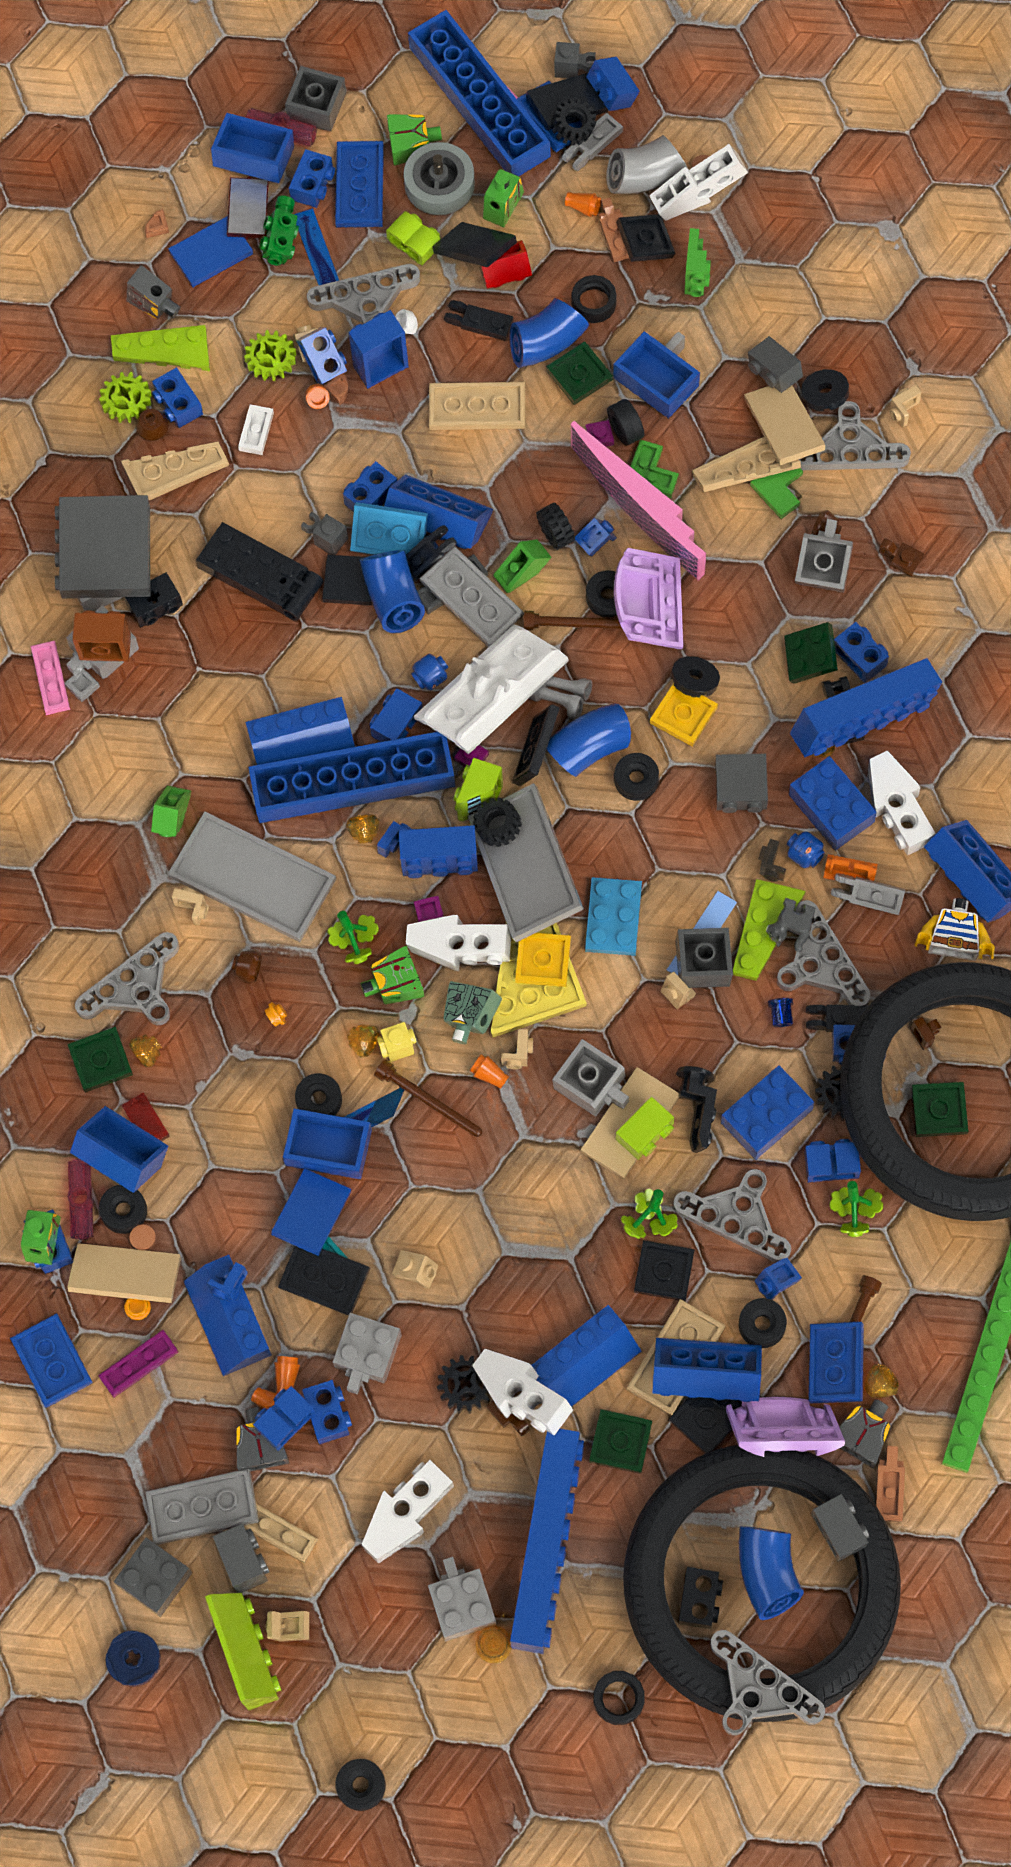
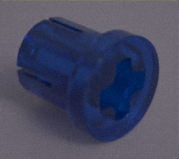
[768,998,794,1028]

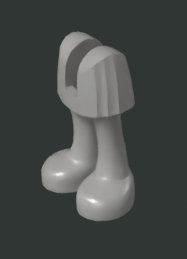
[529,676,593,721]

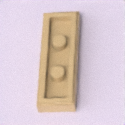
[245,1504,318,1563]

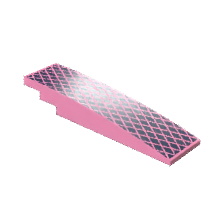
[571,421,706,580]

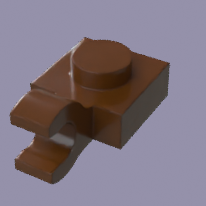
[878,538,924,577]
[486,1400,530,1436]

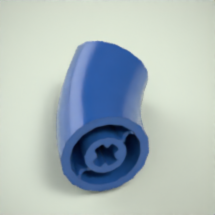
[509,298,590,368]
[359,550,425,633]
[547,703,631,777]
[739,1526,804,1620]

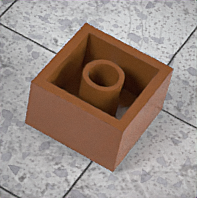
[73,610,131,662]

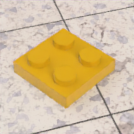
[650,683,718,747]
[515,933,571,987]

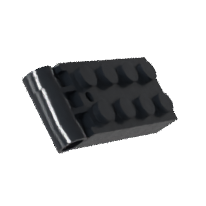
[196,522,324,621]

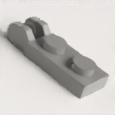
[562,113,623,171]
[831,873,905,915]

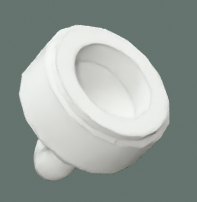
[395,309,418,334]

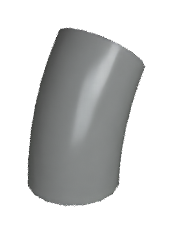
[606,135,688,194]

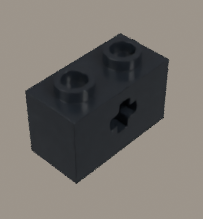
[124,572,183,628]

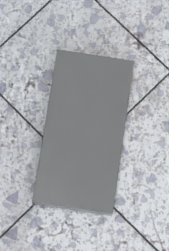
[420,546,524,647]
[145,1468,259,1545]

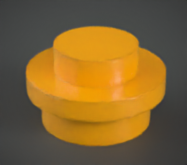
[265,1002,287,1027]
[124,1298,151,1320]

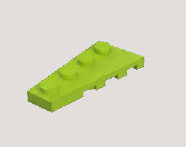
[111,325,210,371]
[733,879,806,981]

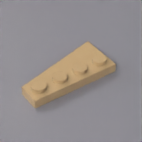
[692,437,801,492]
[121,442,229,500]

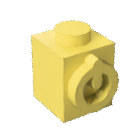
[376,1022,417,1062]

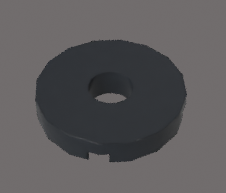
[801,369,849,411]
[670,656,720,698]

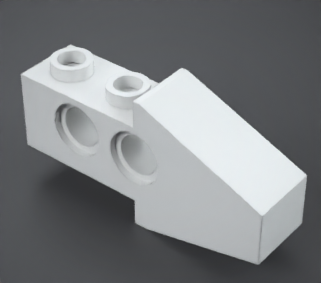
[649,144,748,221]
[868,751,936,856]
[406,915,511,971]
[472,1349,573,1435]
[362,1460,454,1563]

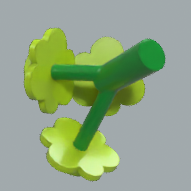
[327,911,379,964]
[829,1181,883,1237]
[621,1189,678,1239]

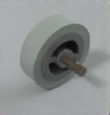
[404,142,475,215]

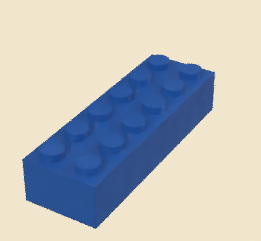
[790,658,942,757]

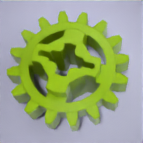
[244,330,297,381]
[99,372,152,423]

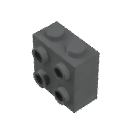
[715,754,768,813]

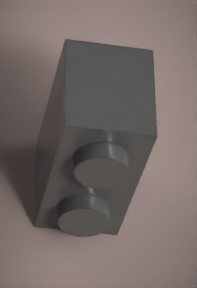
[748,336,803,393]
[811,1494,869,1562]

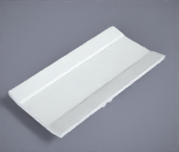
[414,624,569,754]

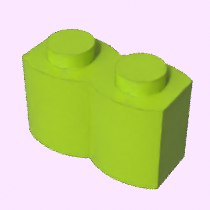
[386,211,441,265]

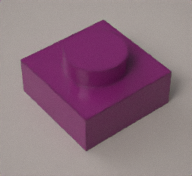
[585,420,614,447]
[454,745,489,767]
[414,896,444,922]

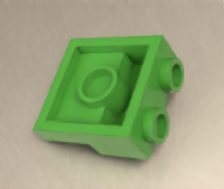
[685,228,711,297]

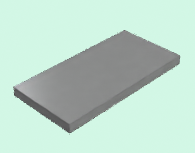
[468,783,584,942]
[168,812,336,942]

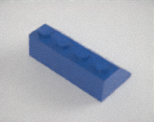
[384,474,493,549]
[246,697,355,765]
[924,820,1011,923]
[184,1255,272,1376]
[532,1304,642,1407]
[652,1338,762,1402]

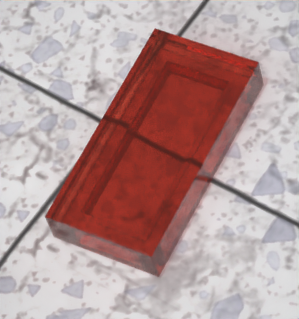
[121,1092,170,1141]

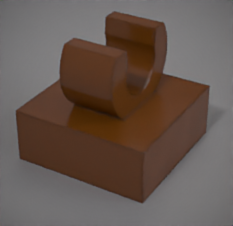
[910,1017,942,1050]

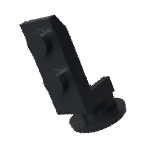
[676,1066,717,1153]

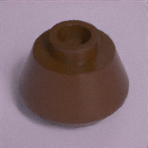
[136,409,169,441]
[811,510,842,535]
[232,950,262,984]

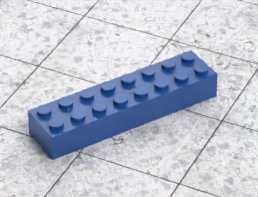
[408,10,551,177]
[248,732,456,823]
[510,1428,584,1654]

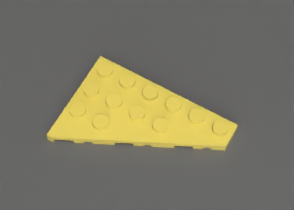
[491,922,587,1038]

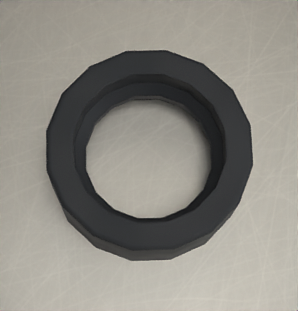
[571,275,617,323]
[593,1671,645,1725]

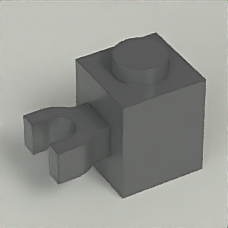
[554,42,596,78]
[301,512,348,555]

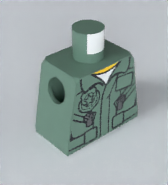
[443,981,502,1045]

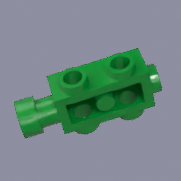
[259,196,299,266]

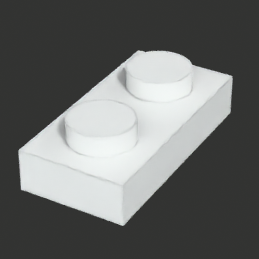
[238,404,274,455]

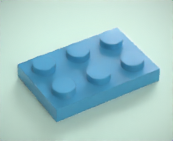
[350,502,428,555]
[585,877,642,956]

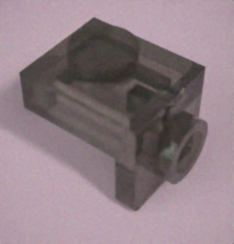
[758,839,786,882]

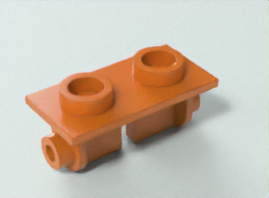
[823,854,878,881]

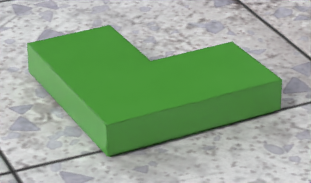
[630,439,679,498]
[750,468,803,519]

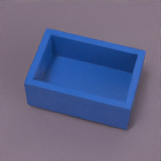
[211,113,294,183]
[348,310,409,389]
[613,331,700,419]
[789,756,877,851]
[399,825,478,878]
[721,1065,814,1160]
[70,1106,169,1193]
[283,1109,372,1180]

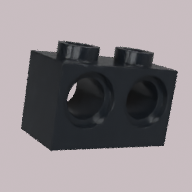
[678,1567,723,1629]

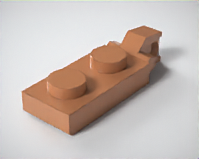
[599,197,629,262]
[876,1446,905,1522]

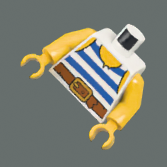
[914,898,995,961]

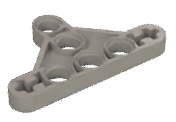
[307,264,420,324]
[799,401,911,470]
[777,900,870,1007]
[75,932,179,1026]
[673,1169,791,1262]
[710,1630,825,1735]

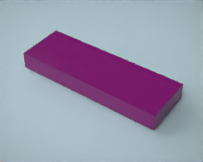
[98,1330,179,1398]

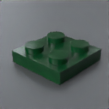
[546,341,613,405]
[784,622,838,684]
[67,1027,133,1093]
[911,1082,969,1137]
[589,1409,652,1474]

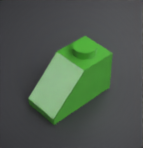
[493,539,552,593]
[151,786,191,837]

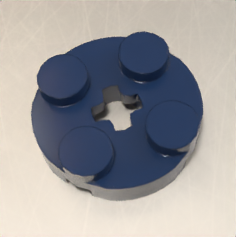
[105,1630,161,1687]

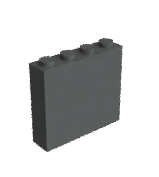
[55,495,151,599]

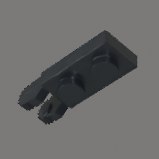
[444,300,514,341]
[406,525,457,583]
[806,1005,869,1032]

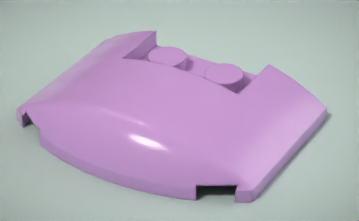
[614,548,683,649]
[726,1397,845,1457]

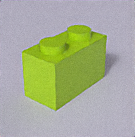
[616,1096,674,1160]

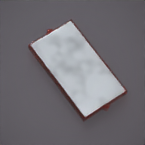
[227,176,269,239]

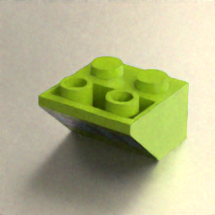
[454,758,503,822]

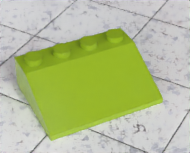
[205,1593,281,1711]

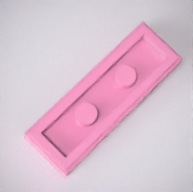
[31,641,70,715]

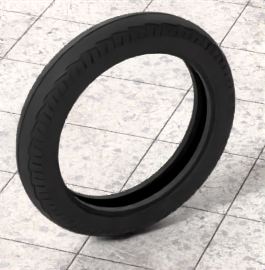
[840,962,1011,1221]
[623,1445,901,1722]

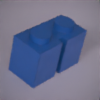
[586,57,640,111]
[369,688,423,742]
[804,1139,861,1183]
[253,1386,316,1451]

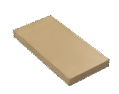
[429,382,525,430]
[744,385,825,465]
[581,1067,679,1180]
[67,1243,181,1303]
[626,1299,726,1416]

